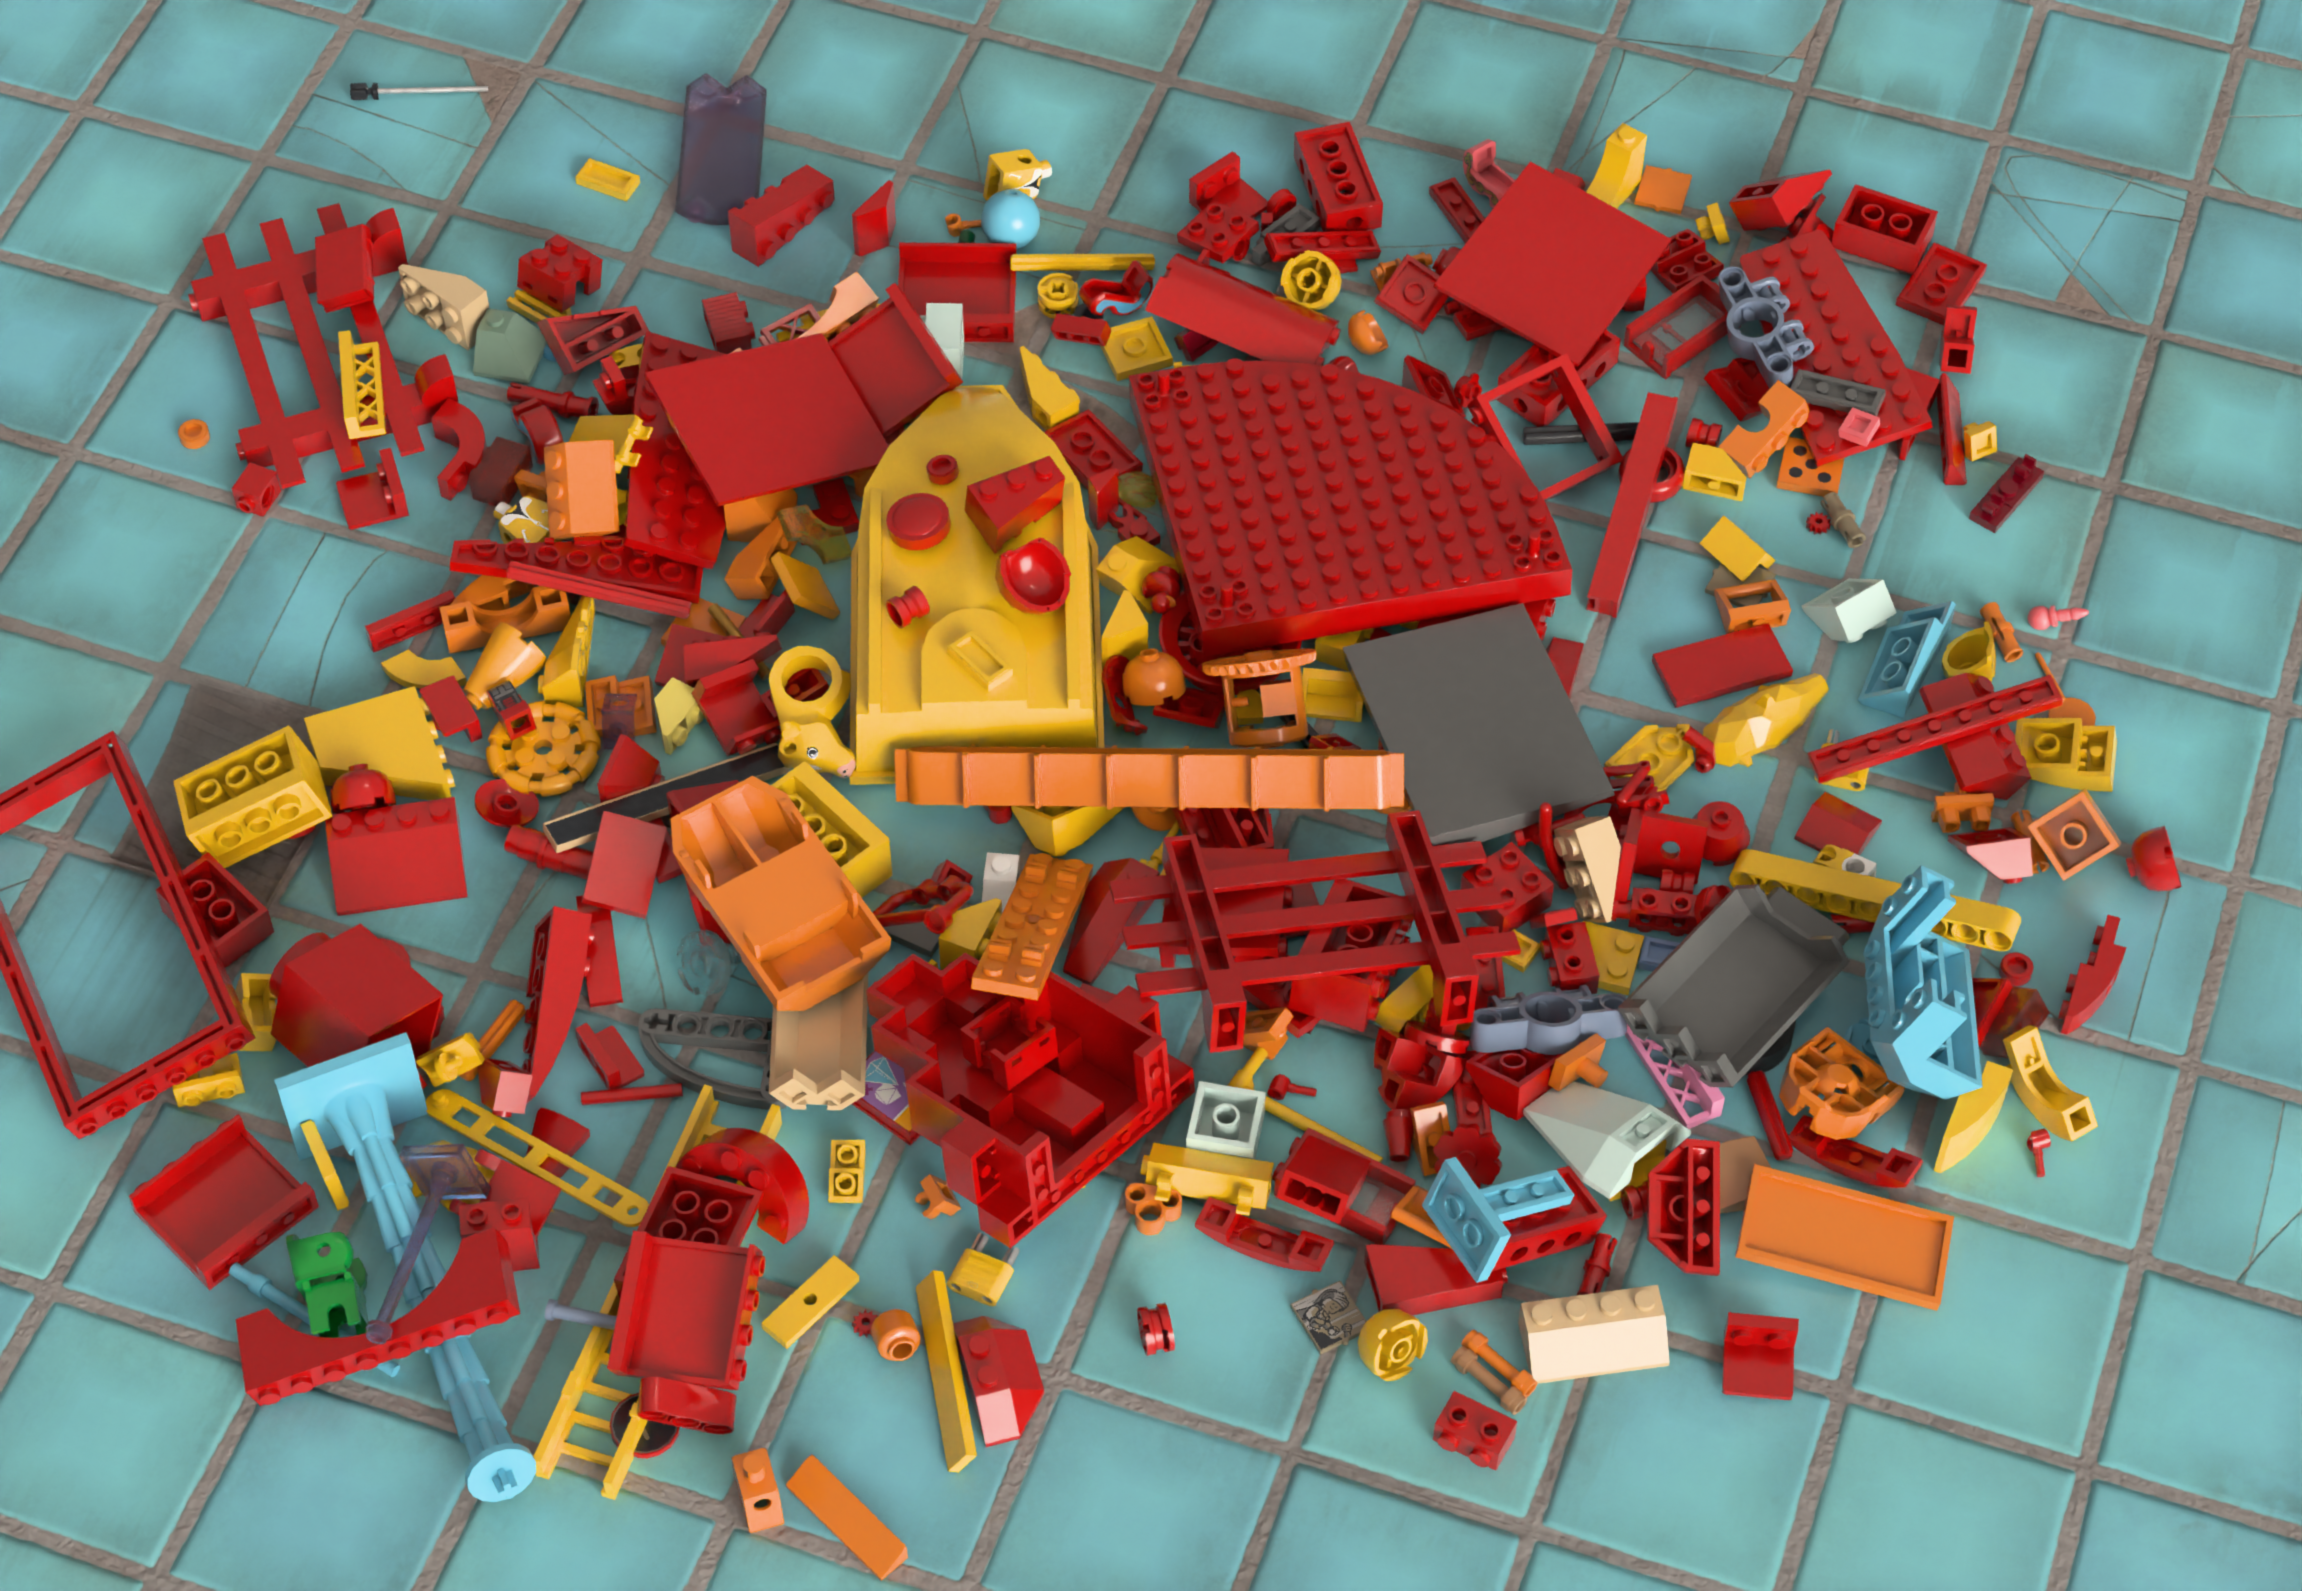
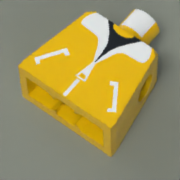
[983,149,1052,201]
[493,496,562,544]

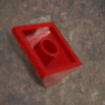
[1402,355,1466,418]

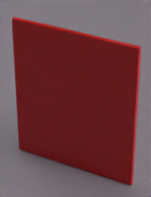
[1434,161,1672,367]
[644,333,889,507]

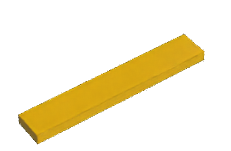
[916,1270,977,1473]

